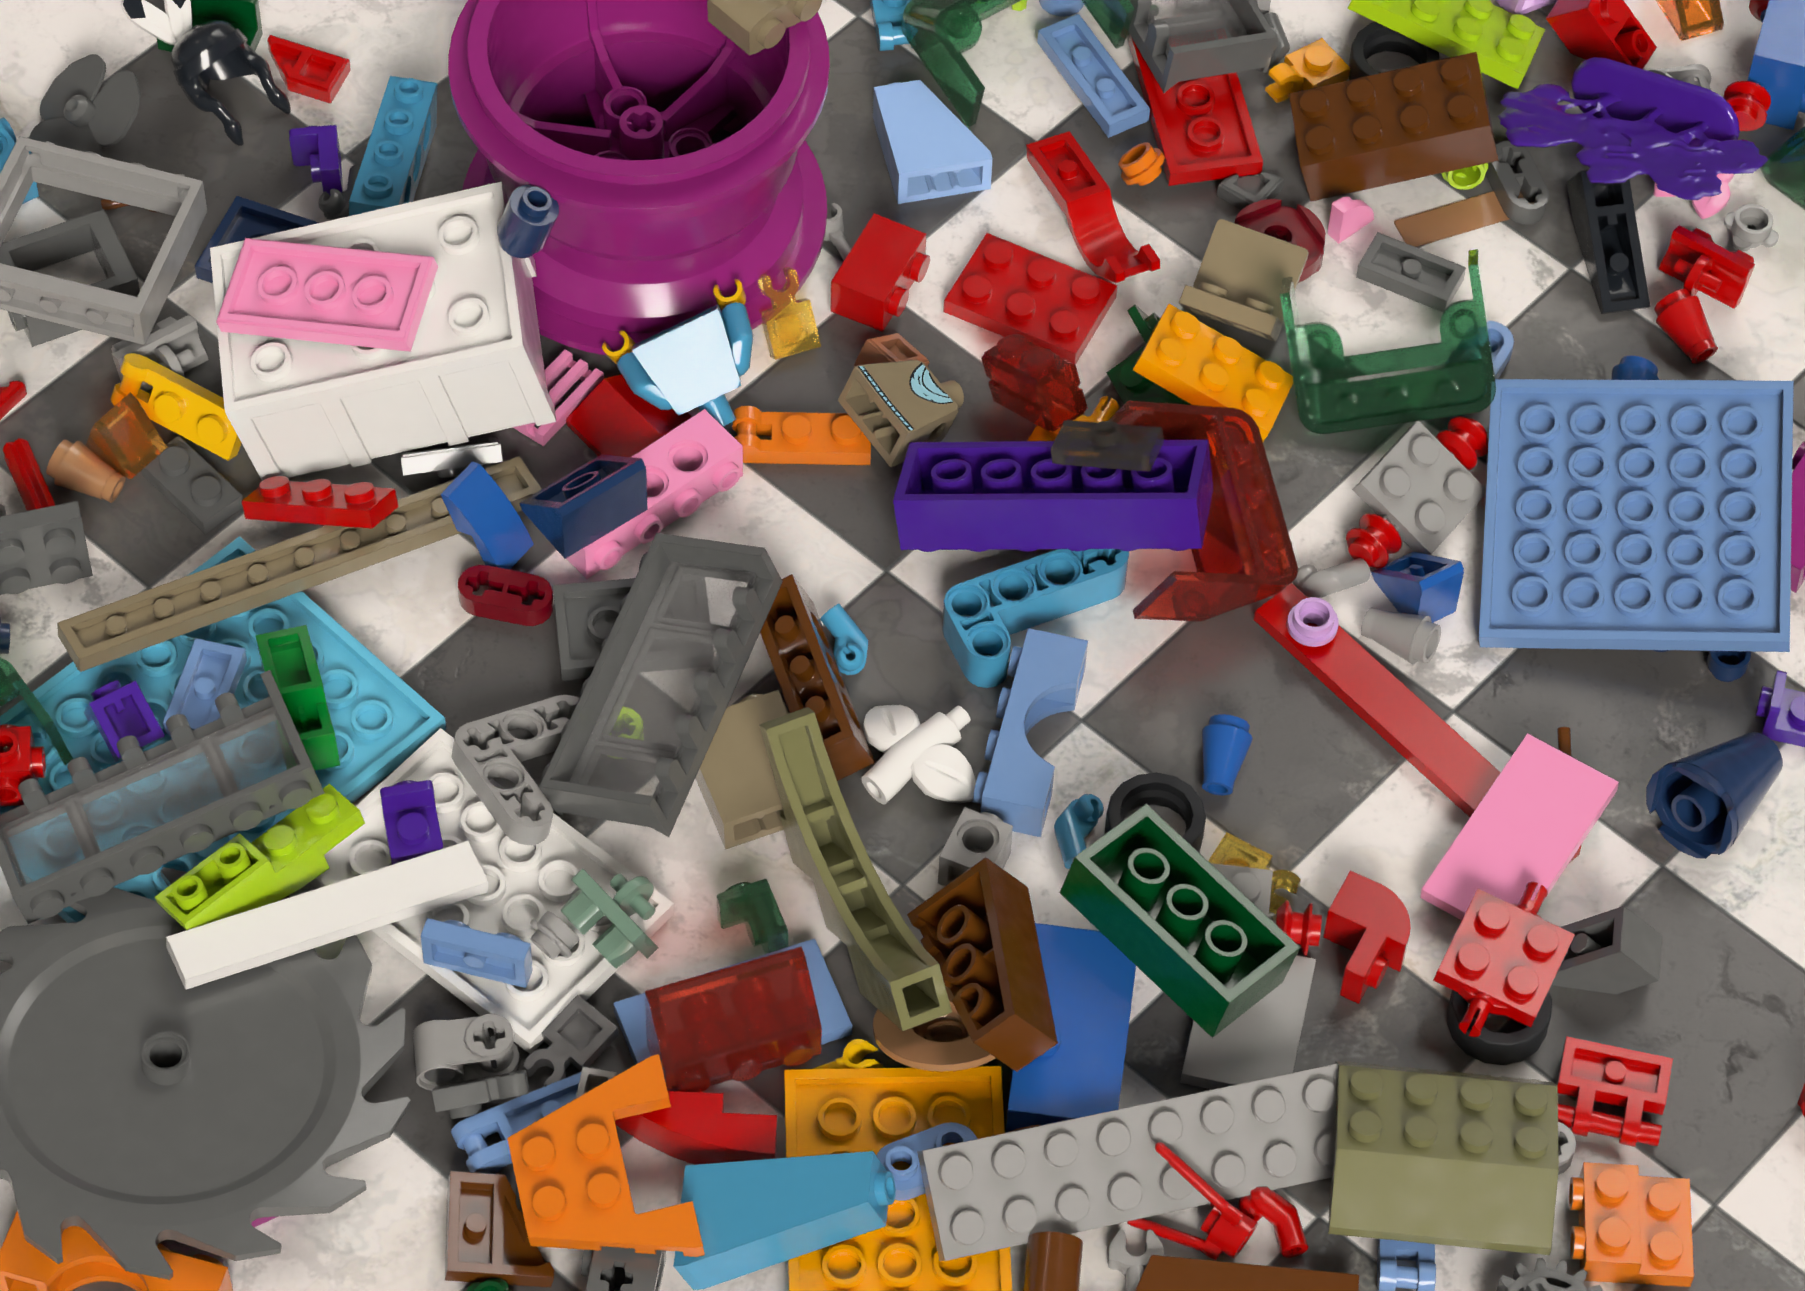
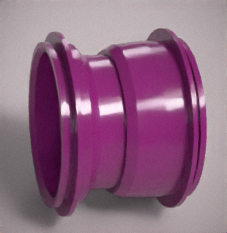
[448,0,830,356]

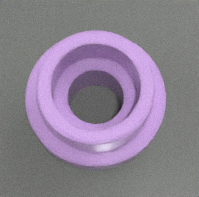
[1287,597,1339,647]

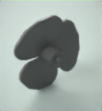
[29,54,141,156]

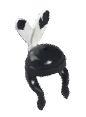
[121,0,291,146]

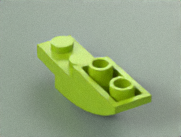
[155,784,365,930]

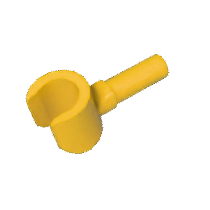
[812,1039,883,1069]

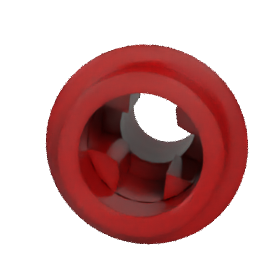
[1654,289,1718,364]

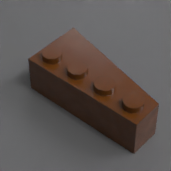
[907,857,1058,1072]

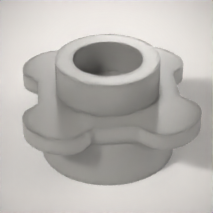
[1724,204,1779,251]

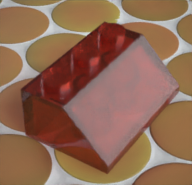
[645,946,822,1092]

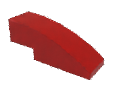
[615,1091,777,1165]

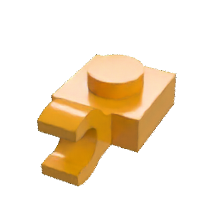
[1265,38,1350,103]

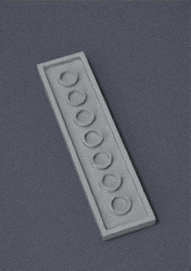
[917,1064,1338,1261]

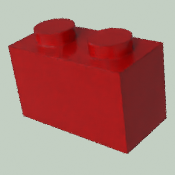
[831,213,930,332]

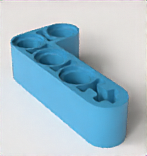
[942,549,1129,688]

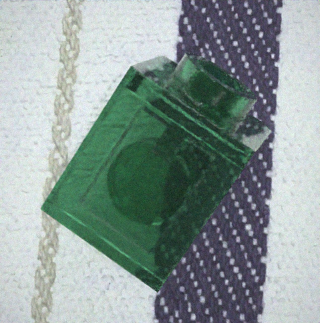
[716,879,789,954]

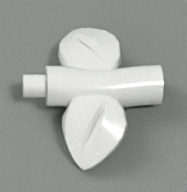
[861,705,976,804]

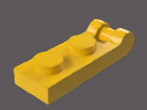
[110,353,241,461]

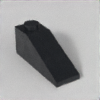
[1567,170,1650,314]

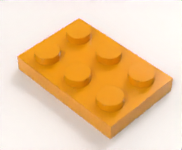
[1133,304,1296,445]

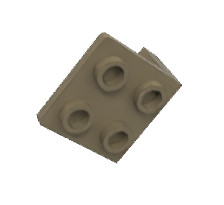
[1179,219,1309,342]

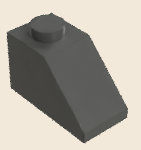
[1551,906,1662,994]

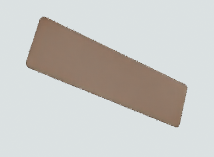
[1394,191,1534,247]

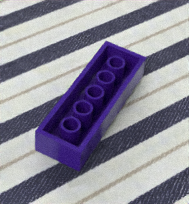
[893,440,1213,552]

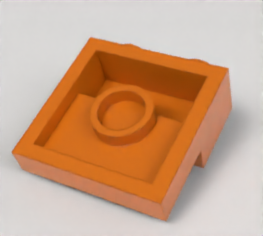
[1569,1162,1694,1287]

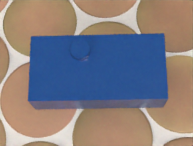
[1006,923,1136,1133]

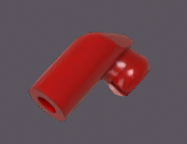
[1238,1187,1308,1258]

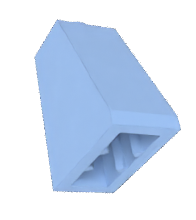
[873,80,993,204]

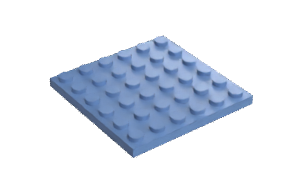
[1479,379,1794,652]

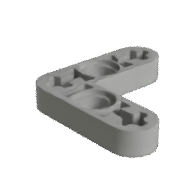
[451,695,580,845]

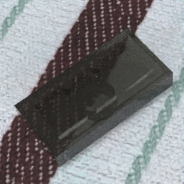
[1051,420,1164,471]

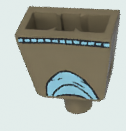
[837,360,964,467]

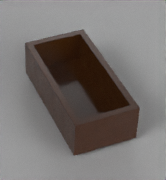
[1289,52,1499,201]

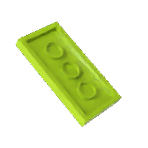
[1347,0,1545,89]

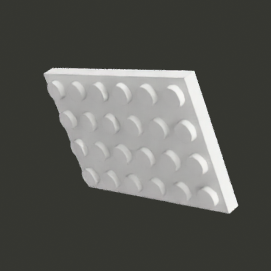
[310,728,674,1054]

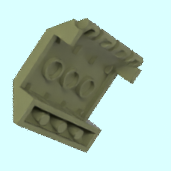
[1328,1061,1559,1255]

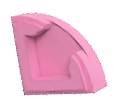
[1327,196,1374,244]

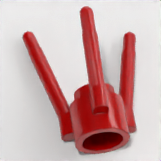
[1127,1142,1258,1261]

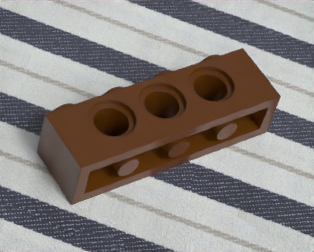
[760,574,875,781]

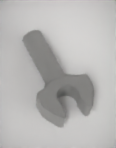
[1108,1229,1164,1291]

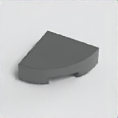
[1217,172,1284,210]

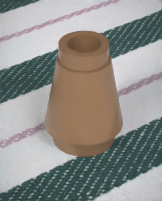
[46,439,126,503]

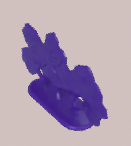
[1497,57,1769,200]

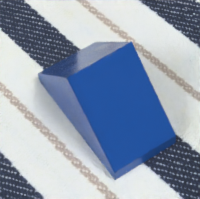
[1371,552,1464,623]

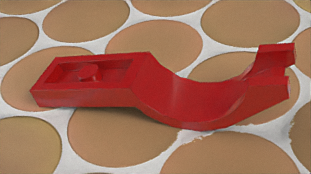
[1026,131,1160,283]

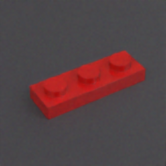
[241,476,399,529]

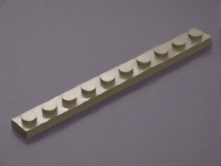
[57,456,542,672]

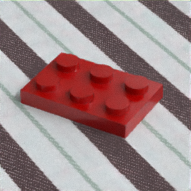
[944,233,1118,366]

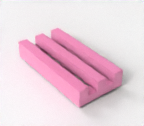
[512,349,604,447]

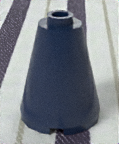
[1646,732,1783,859]

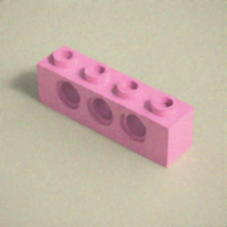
[566,409,743,579]

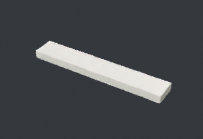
[166,841,489,990]

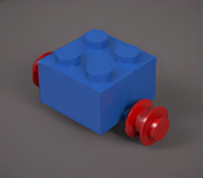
[1724,0,1805,131]

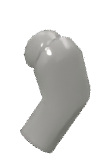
[1292,558,1370,598]

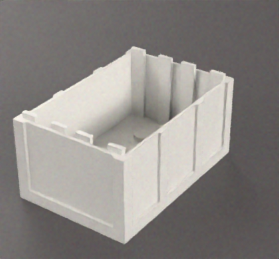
[210,182,556,481]

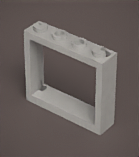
[0,136,207,345]

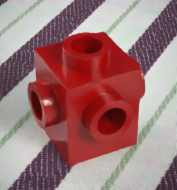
[0,724,46,807]

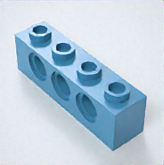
[349,76,437,216]

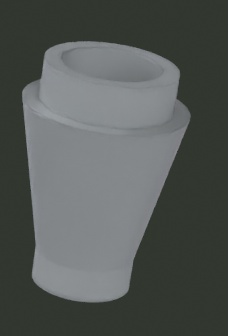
[1361,607,1441,664]

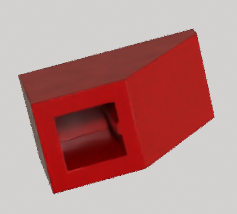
[1546,0,1657,69]

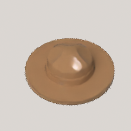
[873,986,996,1071]

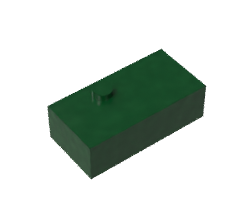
[1059,804,1300,1038]

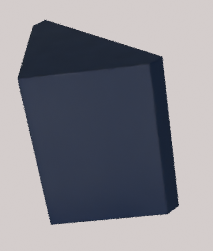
[519,454,648,559]

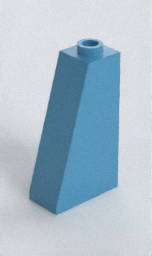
[673,1151,896,1290]

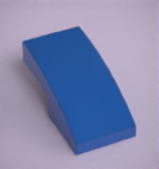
[441,461,534,570]

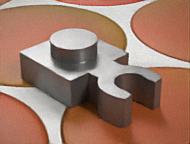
[523,995,619,1086]

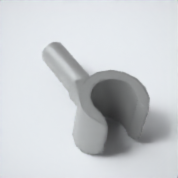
[824,203,851,260]

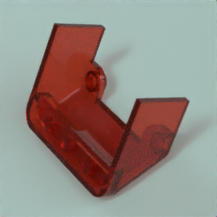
[1088,401,1298,621]

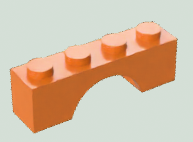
[0,1211,233,1291]

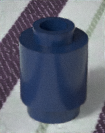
[497,185,559,258]

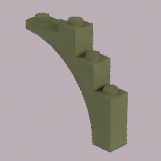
[759,707,952,1031]

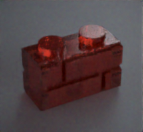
[981,334,1088,432]

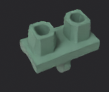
[560,869,659,969]

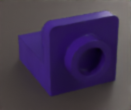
[289,125,343,196]
[1756,670,1805,747]
[84,680,165,762]
[380,780,443,865]

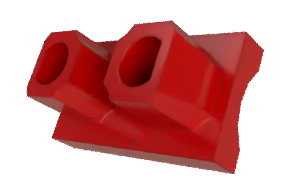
[1659,225,1755,309]

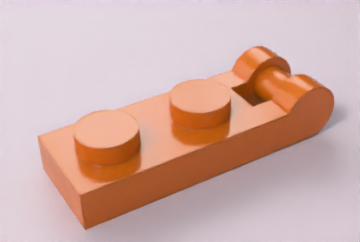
[732,406,871,465]

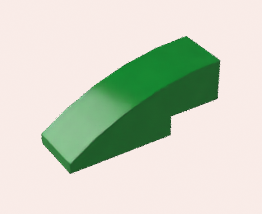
[255,625,340,771]

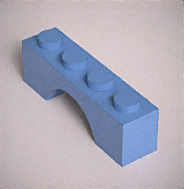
[973,628,1088,837]

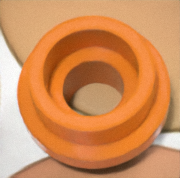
[1118,142,1165,186]

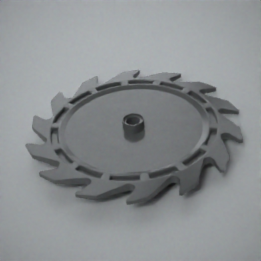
[0,867,411,1280]

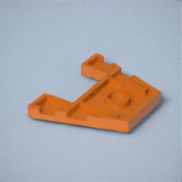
[507,1054,705,1257]

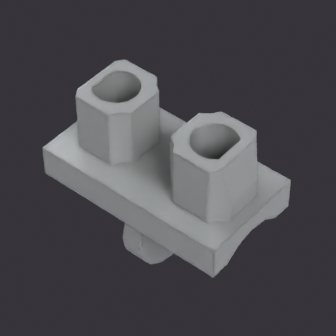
[111,315,209,391]

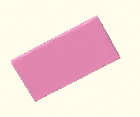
[216,238,438,352]
[1420,733,1619,920]

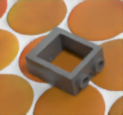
[0,209,140,347]

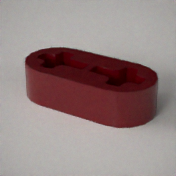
[458,565,554,626]

